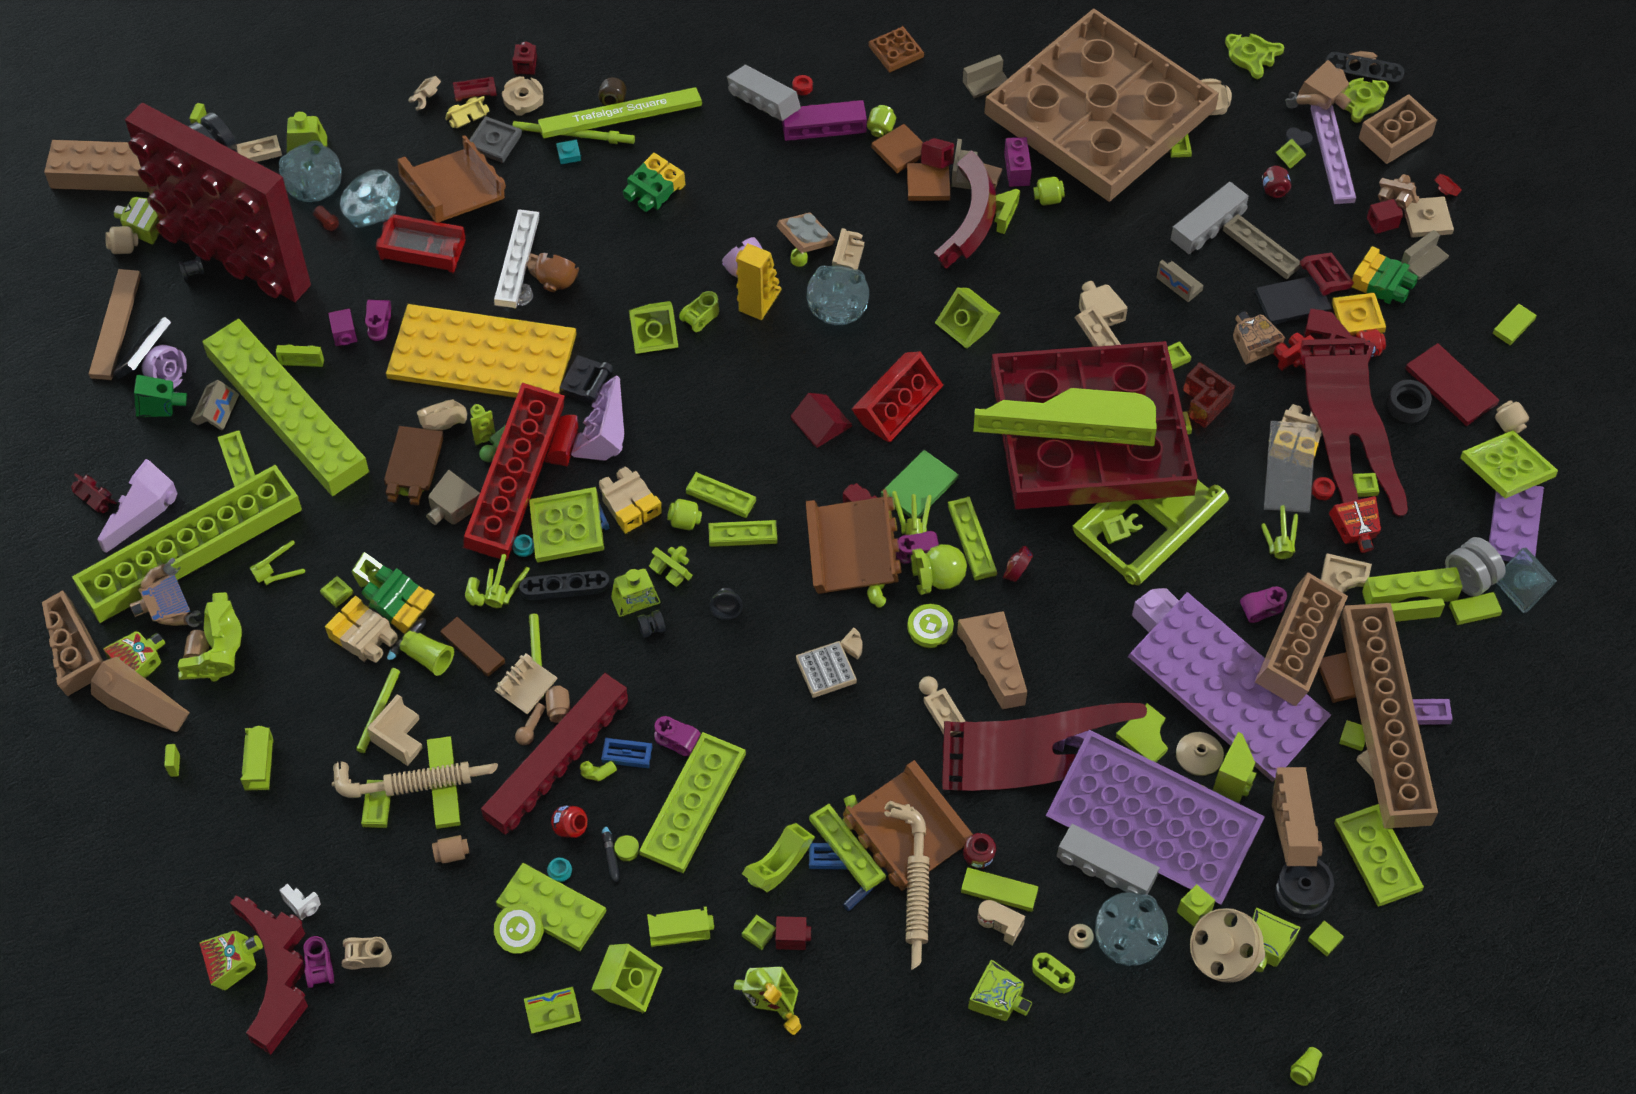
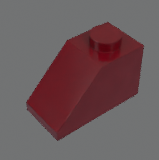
[1304,309,1351,340]

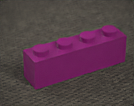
[782,100,867,141]

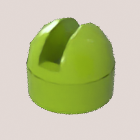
[791,248,808,266]

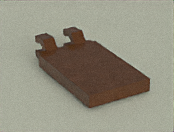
[384,426,444,505]

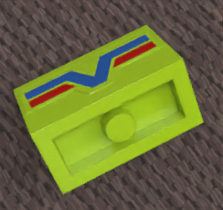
[524,987,581,1033]

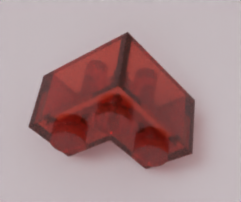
[1183,362,1235,428]

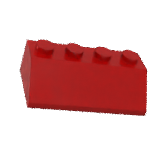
[851,352,943,442]

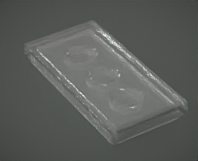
[1264,421,1316,513]

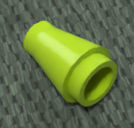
[1290,1047,1322,1086]

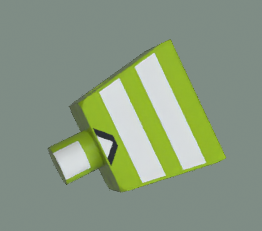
[114,197,159,244]

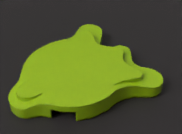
[1225,34,1284,79]
[1344,78,1389,123]

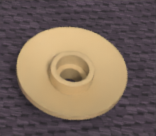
[1176,732,1224,776]

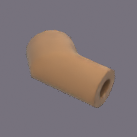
[1346,51,1377,66]

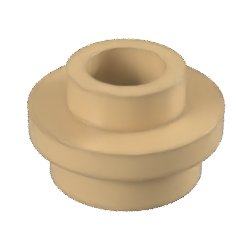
[1068,924,1093,949]

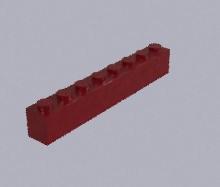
[481,673,628,835]

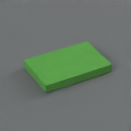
[881,450,959,518]

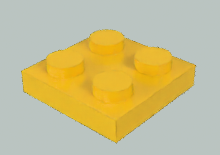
[1332,293,1386,336]

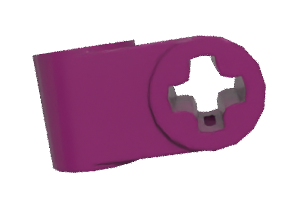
[365,300,391,341]
[896,531,939,564]
[1240,586,1287,623]
[654,716,701,756]
[304,936,334,988]

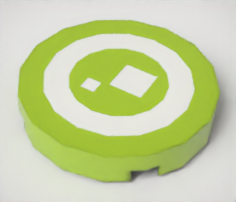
[907,604,954,648]
[494,904,544,954]

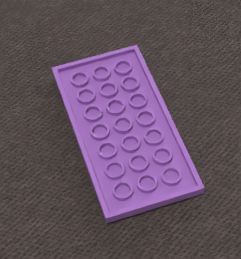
[1128,592,1331,782]
[1046,730,1265,905]

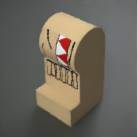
[977,900,1025,945]

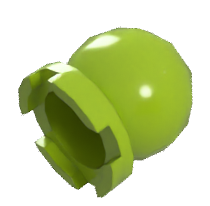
[911,544,967,595]

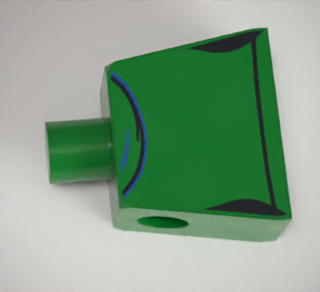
[134,375,187,417]

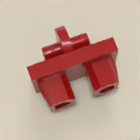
[1273,332,1314,371]

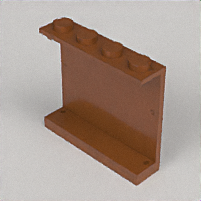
[397,136,506,223]
[806,489,902,594]
[843,760,973,891]

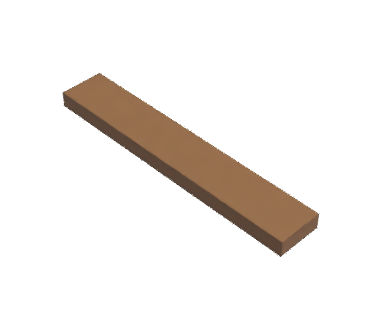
[89,269,141,380]

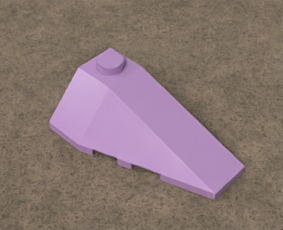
[571,375,624,460]
[98,459,177,553]

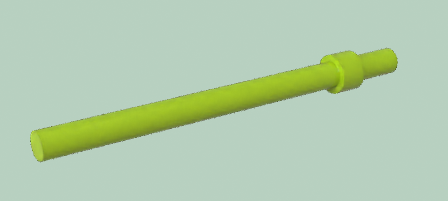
[513,121,635,144]

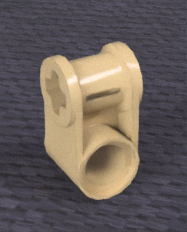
[342,937,392,969]

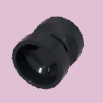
[637,610,666,638]

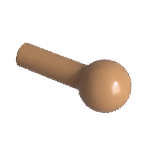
[515,703,546,745]

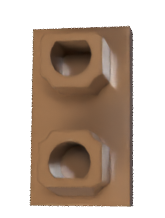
[1378,174,1420,209]

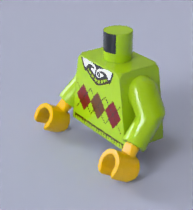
[734,967,802,1035]

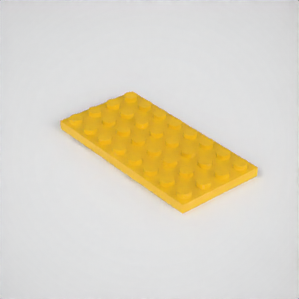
[386,304,576,397]

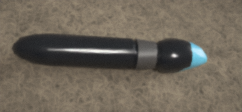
[387,618,426,660]
[602,827,619,882]

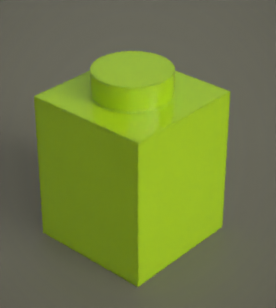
[1177,884,1215,927]

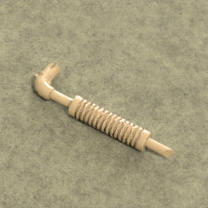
[332,762,498,798]
[884,801,929,969]

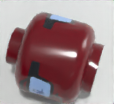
[1262,166,1291,198]
[963,833,996,869]

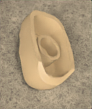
[417,399,467,431]

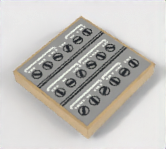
[796,641,857,698]

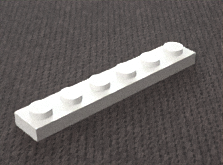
[494,210,539,308]

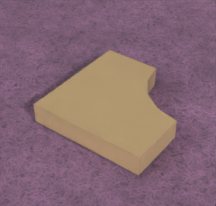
[1321,554,1372,593]

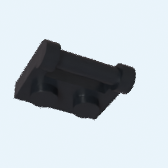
[560,355,613,404]

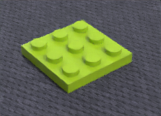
[1461,430,1558,499]
[529,487,604,563]

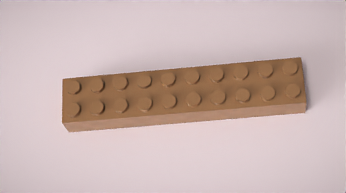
[1340,603,1438,829]

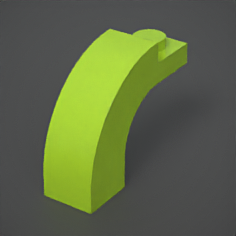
[742,823,815,892]

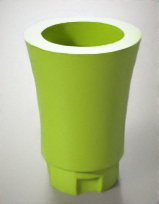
[400,631,454,676]

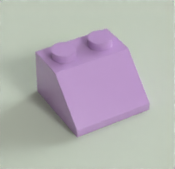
[1132,588,1179,632]

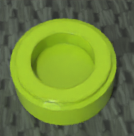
[615,835,639,861]

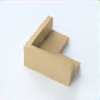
[367,695,423,766]

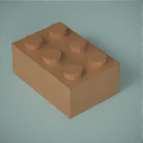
[1359,95,1437,164]

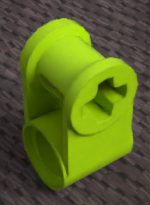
[679,291,719,332]

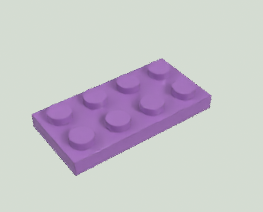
[1489,486,1544,566]

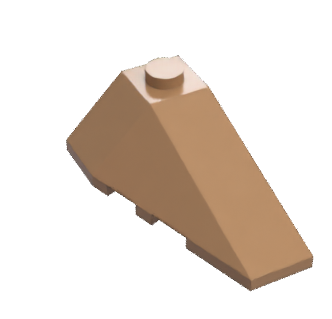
[91,657,190,732]

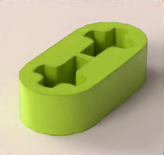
[1032,953,1075,993]

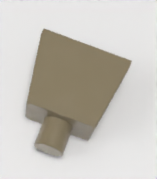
[426,470,480,525]

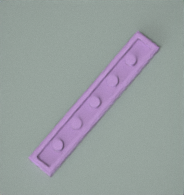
[1311,105,1356,204]

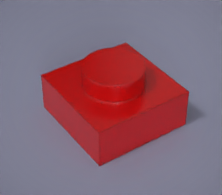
[1435,174,1462,196]

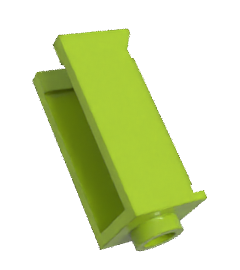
[241,726,273,790]
[647,907,714,947]

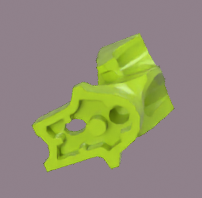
[178,592,242,681]

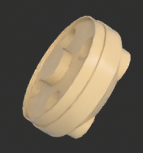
[1190,909,1265,983]

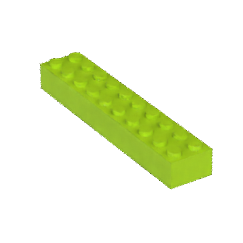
[202,319,369,496]
[72,465,302,623]

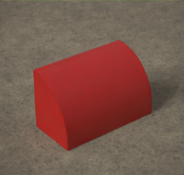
[546,415,579,466]

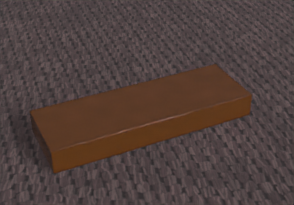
[440,617,505,677]

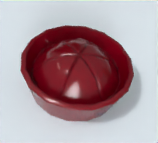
[1003,545,1033,582]

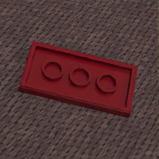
[1405,343,1499,426]

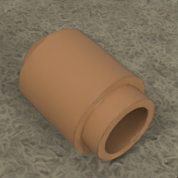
[183,630,210,658]
[545,686,570,723]
[432,835,469,864]

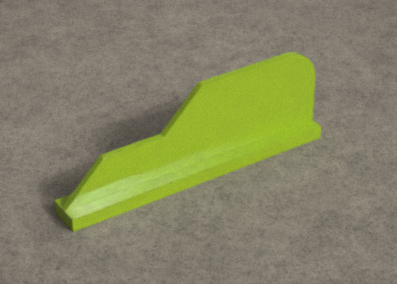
[973,388,1156,446]

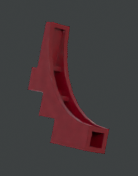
[230,895,308,1055]

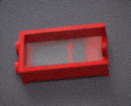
[376,214,466,273]

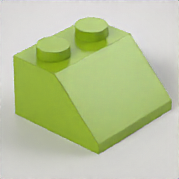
[935,287,1000,348]
[1213,732,1256,803]
[591,944,662,1013]

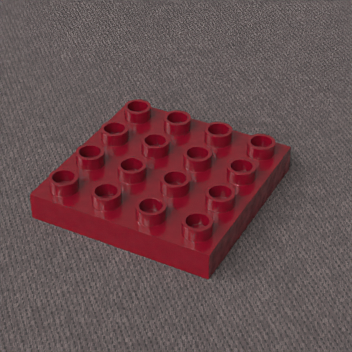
[125,103,311,302]
[991,341,1198,509]

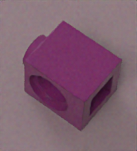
[328,309,357,346]

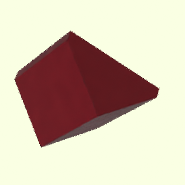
[791,393,852,448]

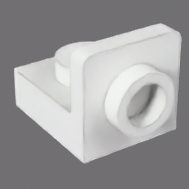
[280,884,321,920]

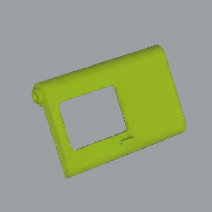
[1073,480,1229,585]

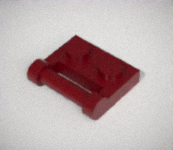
[453,77,497,102]
[1300,253,1354,296]

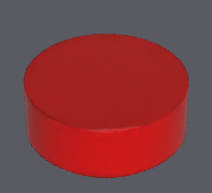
[792,75,813,95]
[1311,477,1335,500]

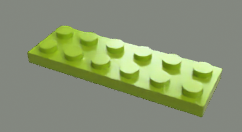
[639,732,746,873]

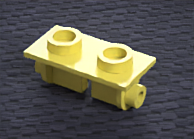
[445,96,489,128]

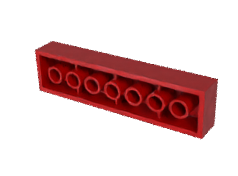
[464,382,565,561]

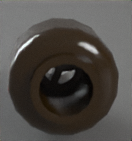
[598,77,627,106]

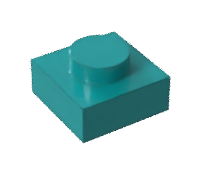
[556,140,581,164]

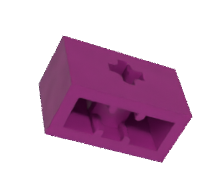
[1004,137,1031,187]

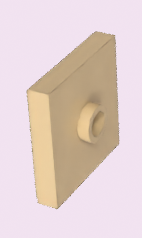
[1403,197,1454,237]

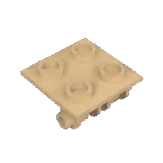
[495,653,557,714]

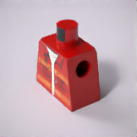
[1329,496,1381,553]

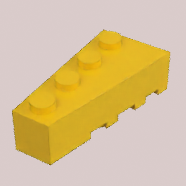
[736,243,781,320]

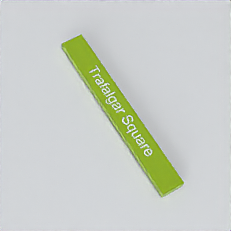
[538,87,702,138]

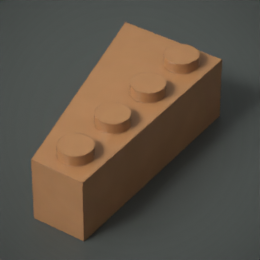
[42,591,103,696]
[957,611,1027,709]
[1272,767,1322,866]

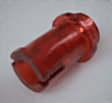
[313,206,339,231]

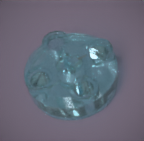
[279,141,341,202]
[340,170,400,228]
[807,265,869,325]
[1095,893,1168,965]

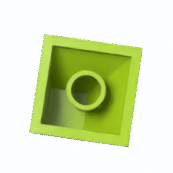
[629,301,678,354]

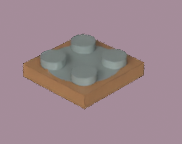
[777,213,835,253]

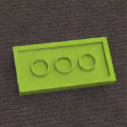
[1334,804,1424,907]
[496,863,606,951]

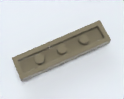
[1223,214,1301,279]

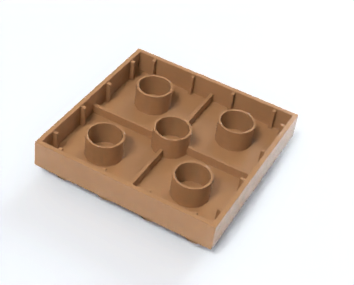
[985,9,1219,202]

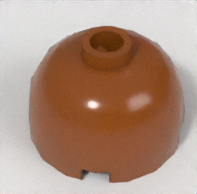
[535,253,579,292]

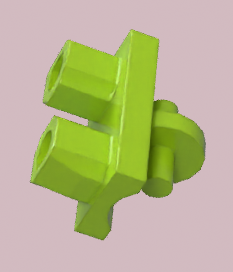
[649,546,693,587]

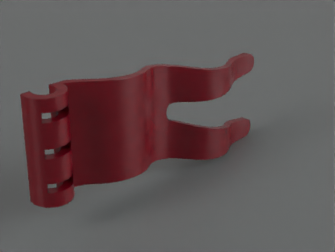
[1300,338,1408,517]
[942,703,1147,791]

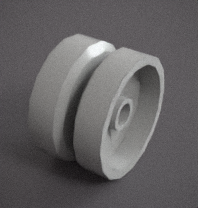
[1445,537,1506,597]

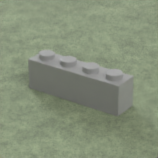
[727,65,801,121]
[1171,182,1249,254]
[1057,824,1160,901]

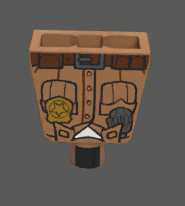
[1233,312,1285,364]

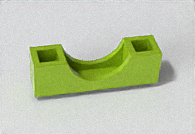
[1362,567,1463,604]

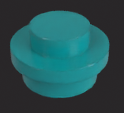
[512,535,535,557]
[547,858,572,882]

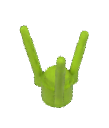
[892,491,932,535]
[1261,505,1298,559]
[250,541,305,585]
[485,554,529,608]

